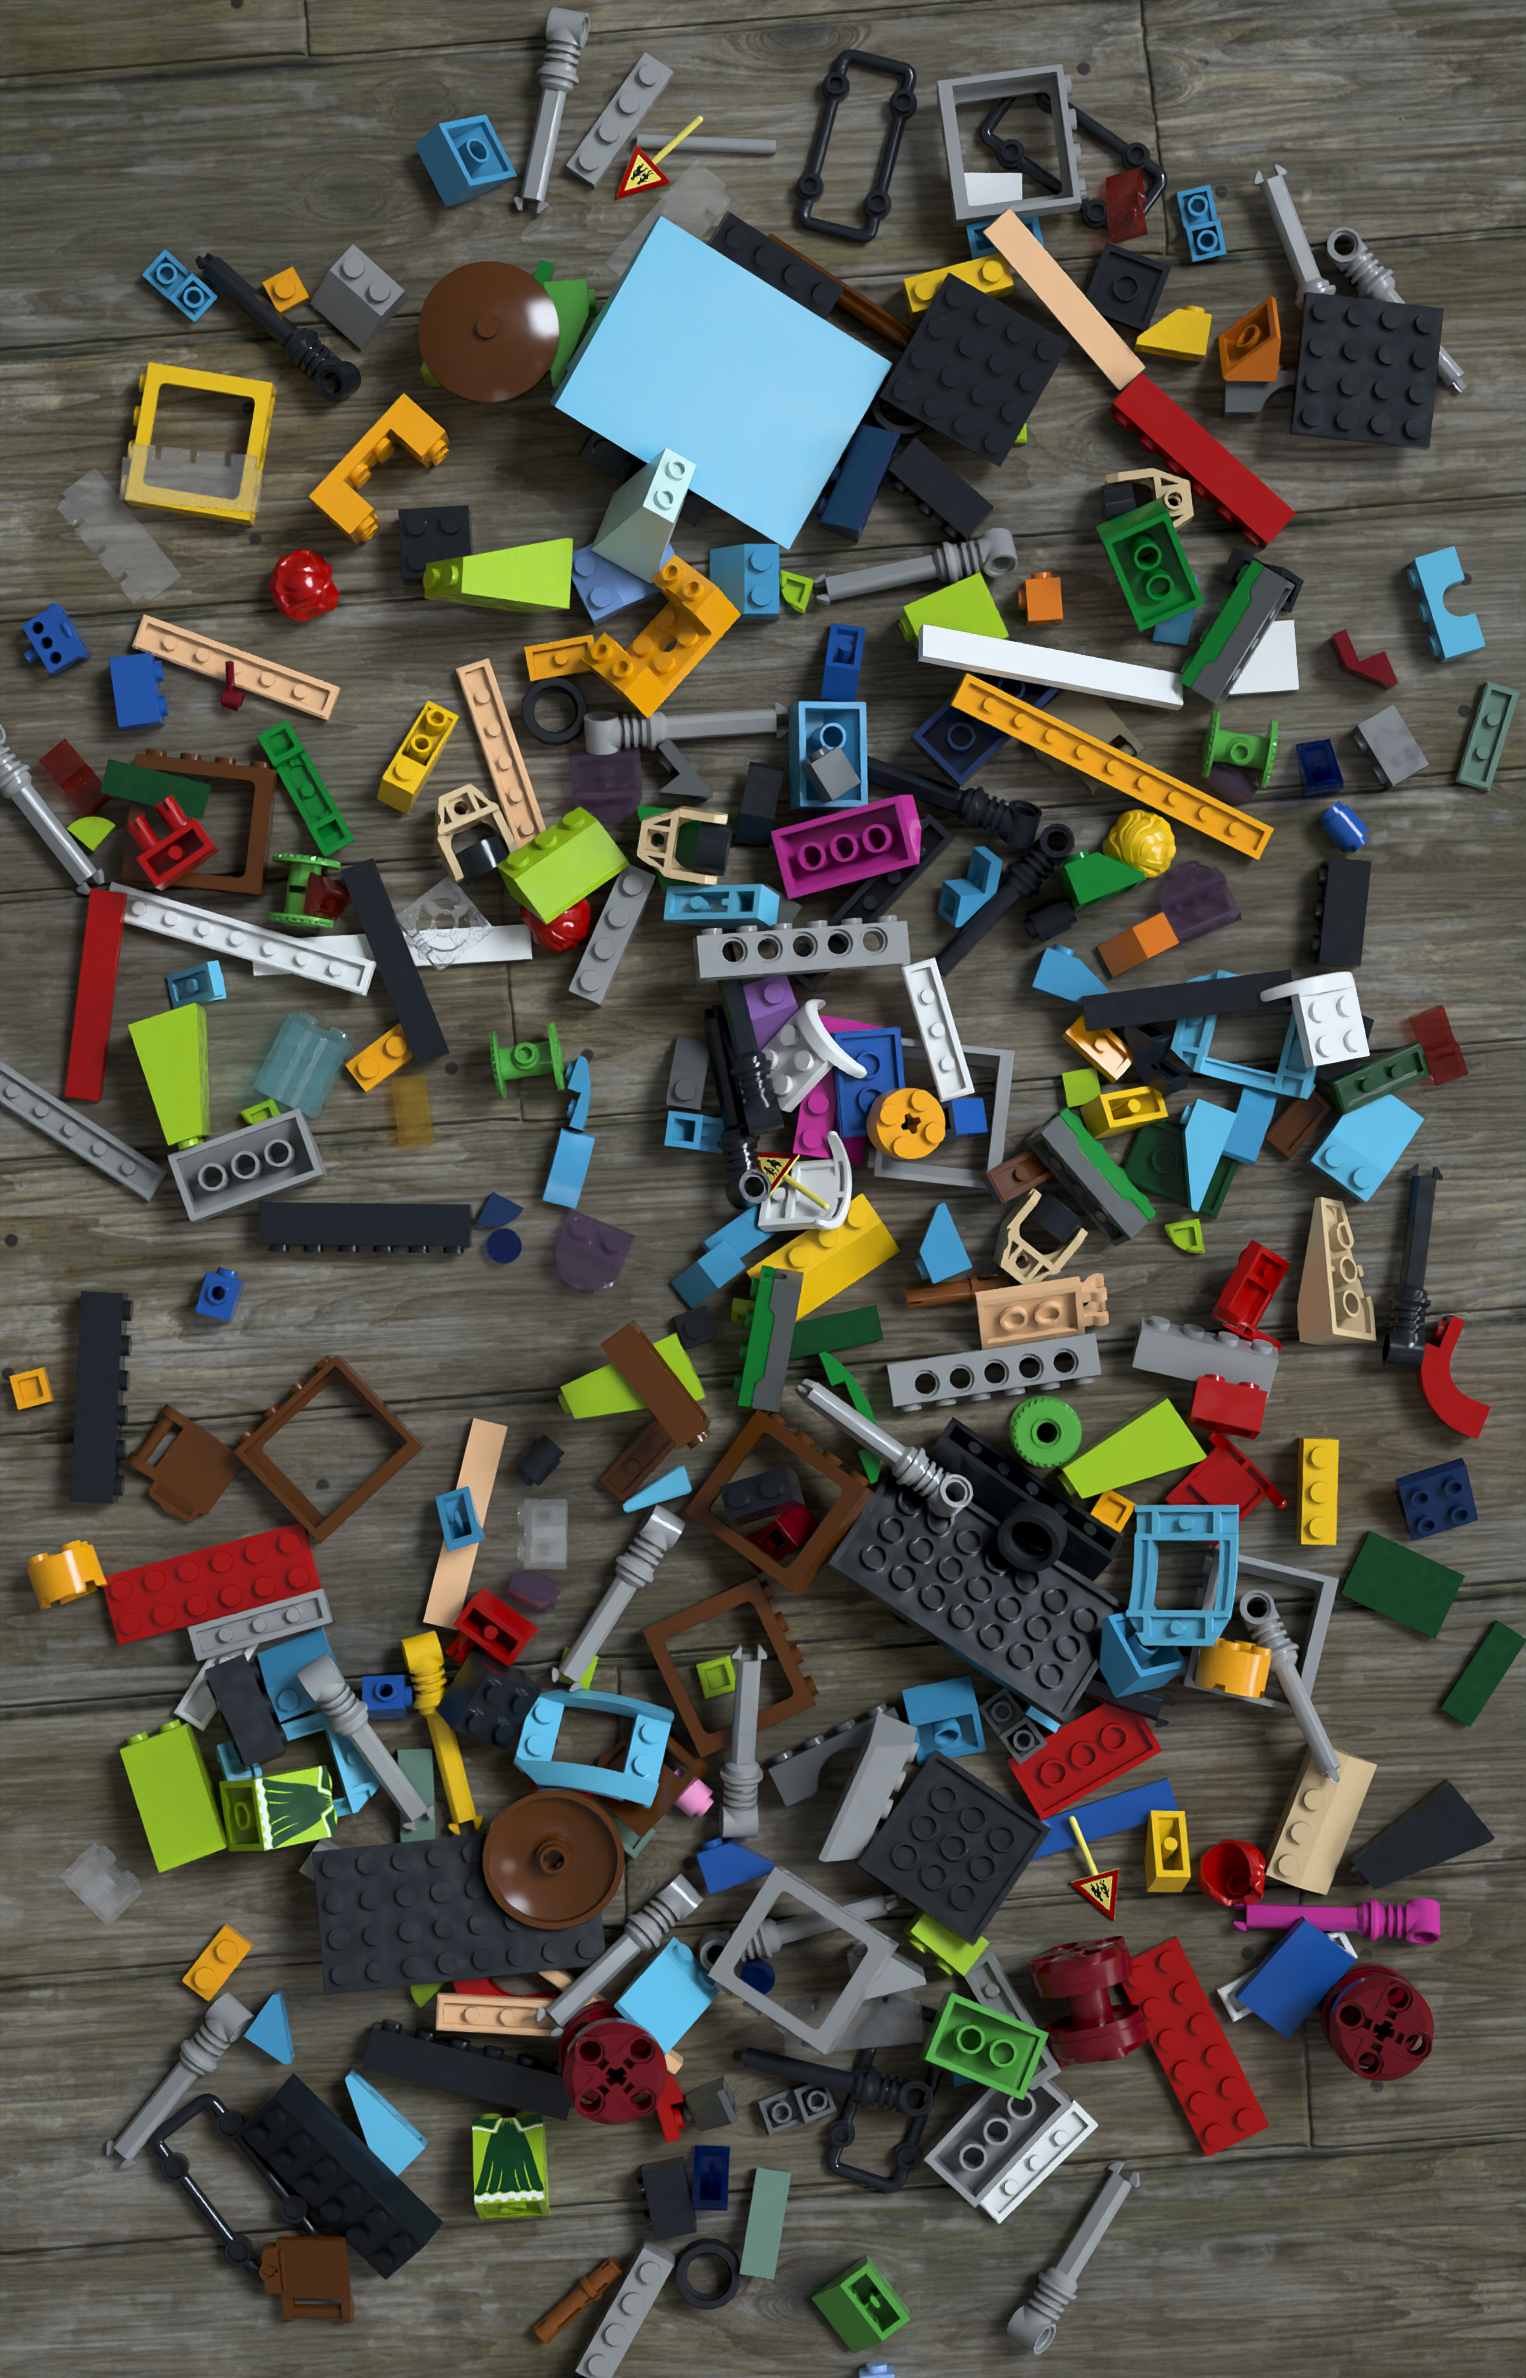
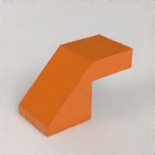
[1096,912,1179,978]

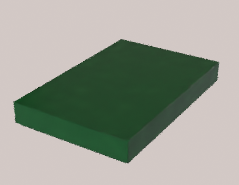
[1123,1120,1240,1219]
[1339,1530,1465,1639]

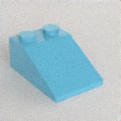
[1306,1094,1424,1203]
[613,1936,719,2056]

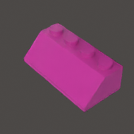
[771,795,921,900]
[793,1015,883,1165]

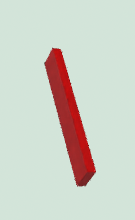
[65,889,128,1101]

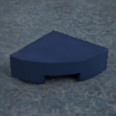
[477,1192,524,1227]

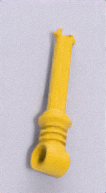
[400,1630,483,1835]

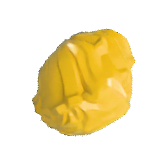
[1102,809,1176,878]

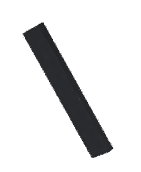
[341,858,450,1066]
[1081,969,1292,1032]

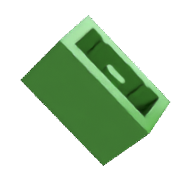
[811,2254,910,2354]

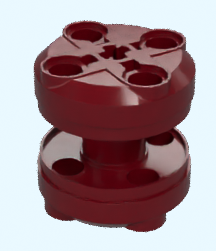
[1029,1936,1149,2067]
[1320,1963,1434,2081]
[557,2000,667,2125]

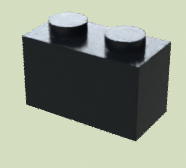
[719,1466,805,1526]
[636,2156,698,2241]

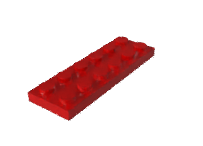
[103,1522,322,1645]
[1121,1935,1269,2157]

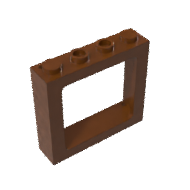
[121,749,279,897]
[600,1320,711,1450]
[234,1355,425,1544]
[685,1409,875,1596]
[642,1575,819,1758]

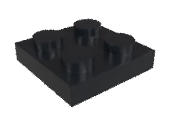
[1086,242,1171,333]

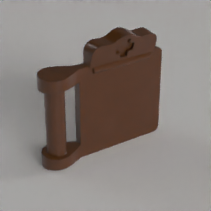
[126,1403,244,1522]
[594,1735,708,1837]
[259,2236,355,2323]

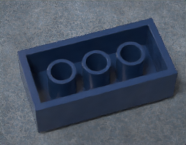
[910,638,1061,789]

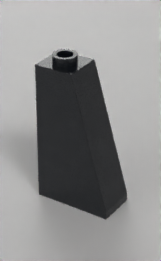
[1348,1779,1495,1890]

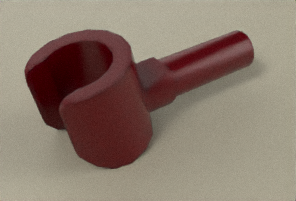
[220,661,245,712]

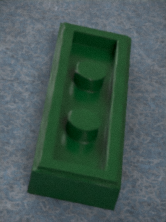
[100,759,212,820]
[1328,1041,1430,1115]
[789,1305,884,1360]
[1439,1620,1526,1727]

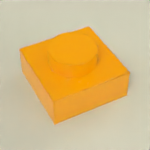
[262,266,311,314]
[9,1367,54,1410]
[1090,1490,1137,1534]

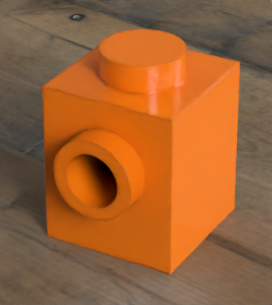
[1018,572,1063,626]

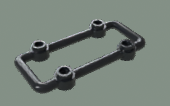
[796,49,917,244]
[979,93,1168,238]
[826,1996,946,2193]
[150,2093,319,2282]

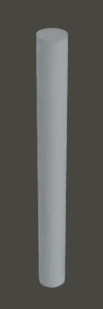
[637,134,776,154]

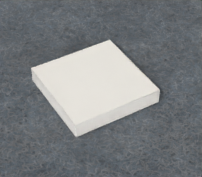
[1228,620,1299,696]

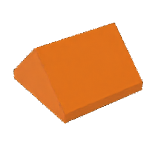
[1218,295,1281,381]

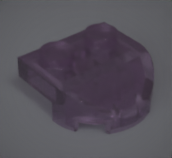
[570,748,642,825]
[1159,861,1242,946]
[553,1209,635,1294]

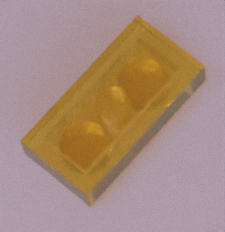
[391,1074,435,1148]

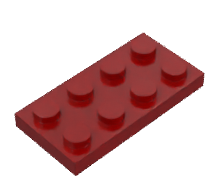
[1006,1703,1163,1821]

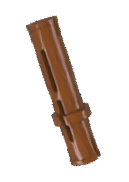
[905,1273,1011,1310]
[533,2256,625,2344]

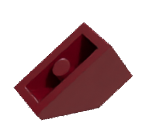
[745,1506,819,1574]

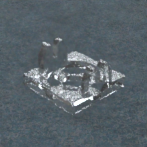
[394,875,494,973]

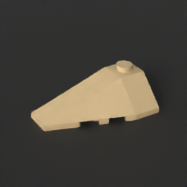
[1297,1197,1377,1345]

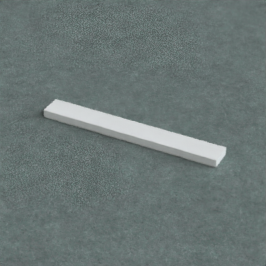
[918,624,1183,711]
[109,882,376,996]
[253,924,533,976]

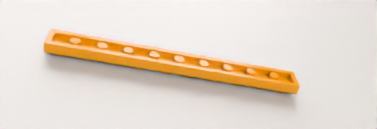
[949,673,1274,860]

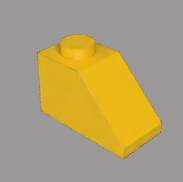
[1133,306,1212,363]
[1080,1085,1169,1139]
[1144,1810,1191,1892]

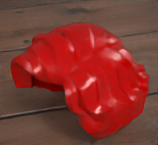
[268,549,339,622]
[520,898,591,952]
[1197,1839,1266,1907]

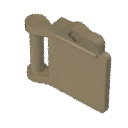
[1029,689,1145,794]

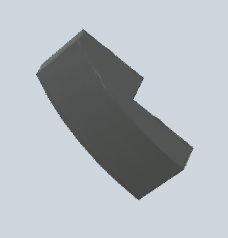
[978,1687,1047,1765]
[755,2083,837,2135]

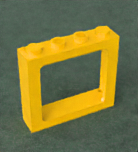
[122,362,277,526]

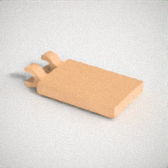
[975,1273,1109,1350]

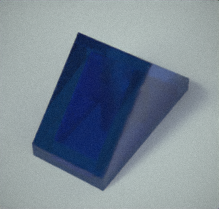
[1295,739,1344,798]
[692,2145,730,2211]

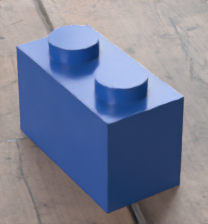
[109,652,169,731]

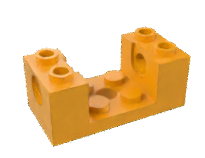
[308,393,450,546]
[581,554,741,719]

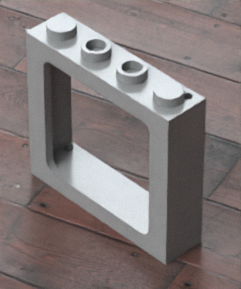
[936,64,1087,228]
[867,1038,1015,1190]
[1177,1547,1339,1712]
[708,1866,899,2056]

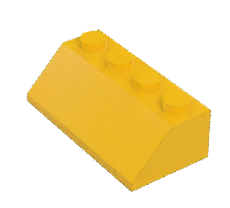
[746,1193,901,1322]

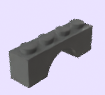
[1222,365,1296,419]
[768,1703,902,1807]

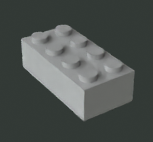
[922,2079,1071,2208]

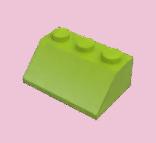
[496,806,630,925]

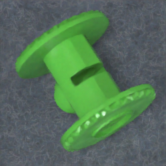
[1201,710,1278,788]
[265,854,341,928]
[489,1022,565,1099]
[1009,1396,1082,1468]

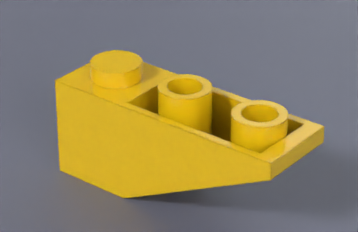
[377,700,459,815]

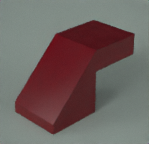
[1328,629,1398,690]

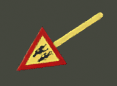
[615,116,703,199]
[756,1152,829,1210]
[1069,1816,1119,1921]

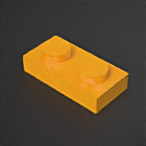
[524,634,594,683]
[1062,1014,1134,1083]
[345,1023,413,1093]
[181,1923,253,2002]

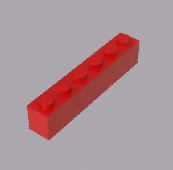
[1110,373,1296,549]

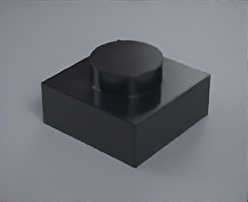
[673,1305,718,1350]

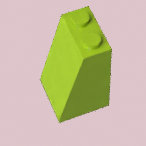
[423,538,573,614]
[128,1003,211,1150]
[558,1332,706,1419]
[1057,1396,1207,1499]
[120,1719,228,1873]

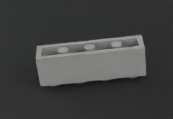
[568,865,657,1007]
[1132,1316,1279,1398]
[575,2238,675,2378]

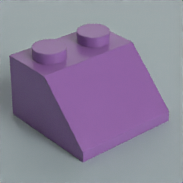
[719,975,799,1051]

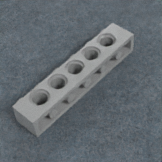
[693,915,911,982]
[886,1332,1102,1412]

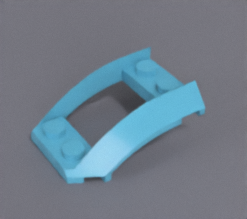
[1171,969,1317,1100]
[1126,1505,1239,1646]
[513,1688,674,1809]
[216,1712,381,1817]

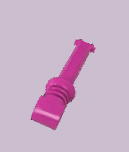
[1234,1898,1441,1945]

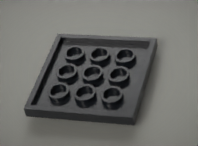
[879,273,1070,467]
[1289,292,1444,450]
[856,1749,1052,1947]

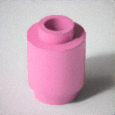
[674,1767,714,1818]

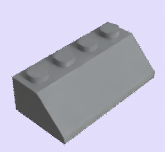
[167,1108,328,1224]
[818,1712,919,1862]

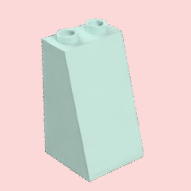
[591,448,696,584]

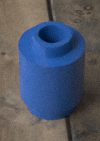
[1318,801,1369,853]

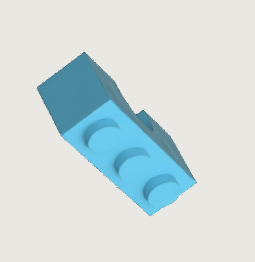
[1407,546,1486,663]

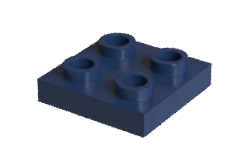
[1395,1458,1478,1541]

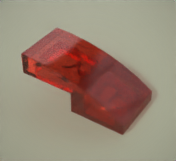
[1106,168,1148,244]
[39,739,113,817]
[1408,1005,1469,1086]

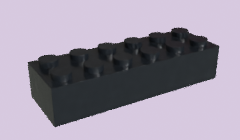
[236,2073,443,2280]

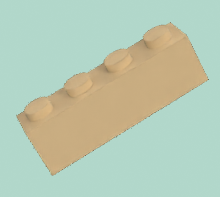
[1264,1746,1377,1895]

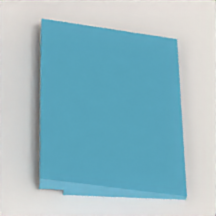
[550,215,893,550]

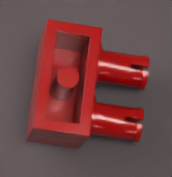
[125,795,220,891]
[1186,1374,1268,1440]
[445,1587,539,1667]

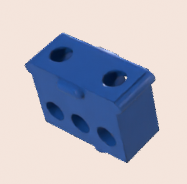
[22,603,91,676]

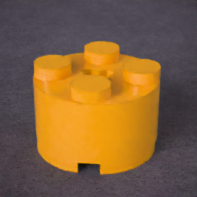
[866,1088,945,1159]
[26,1540,107,1609]
[1194,1637,1272,1698]

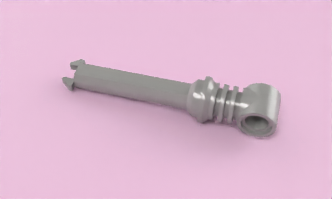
[514,7,590,215]
[1253,164,1336,310]
[1326,227,1467,393]
[814,528,1018,606]
[584,703,788,755]
[0,724,104,895]
[795,1378,973,1517]
[551,1503,685,1692]
[1239,1589,1341,1784]
[719,1645,767,1838]
[296,1653,434,1831]
[536,1873,704,2036]
[699,1891,898,1971]
[106,1992,255,2169]
[1007,2161,1140,2355]

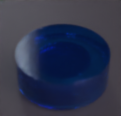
[487,1228,522,1263]
[740,1959,775,1995]

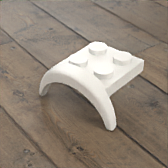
[1260,971,1370,1068]
[761,999,867,1112]
[758,1131,852,1232]

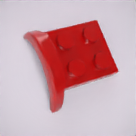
[1211,1240,1290,1351]
[1164,1431,1287,1548]

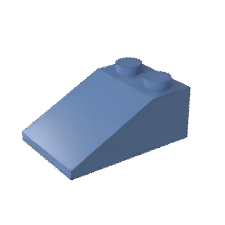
[571,543,675,627]

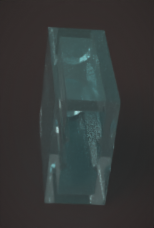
[252,1010,355,1120]

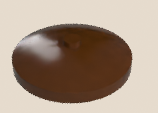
[418,261,560,405]
[483,1787,624,1930]

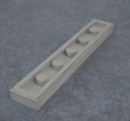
[0,1061,169,1201]

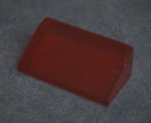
[303,872,352,922]

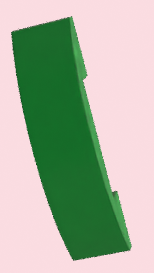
[257,719,355,858]
[818,1351,880,1484]

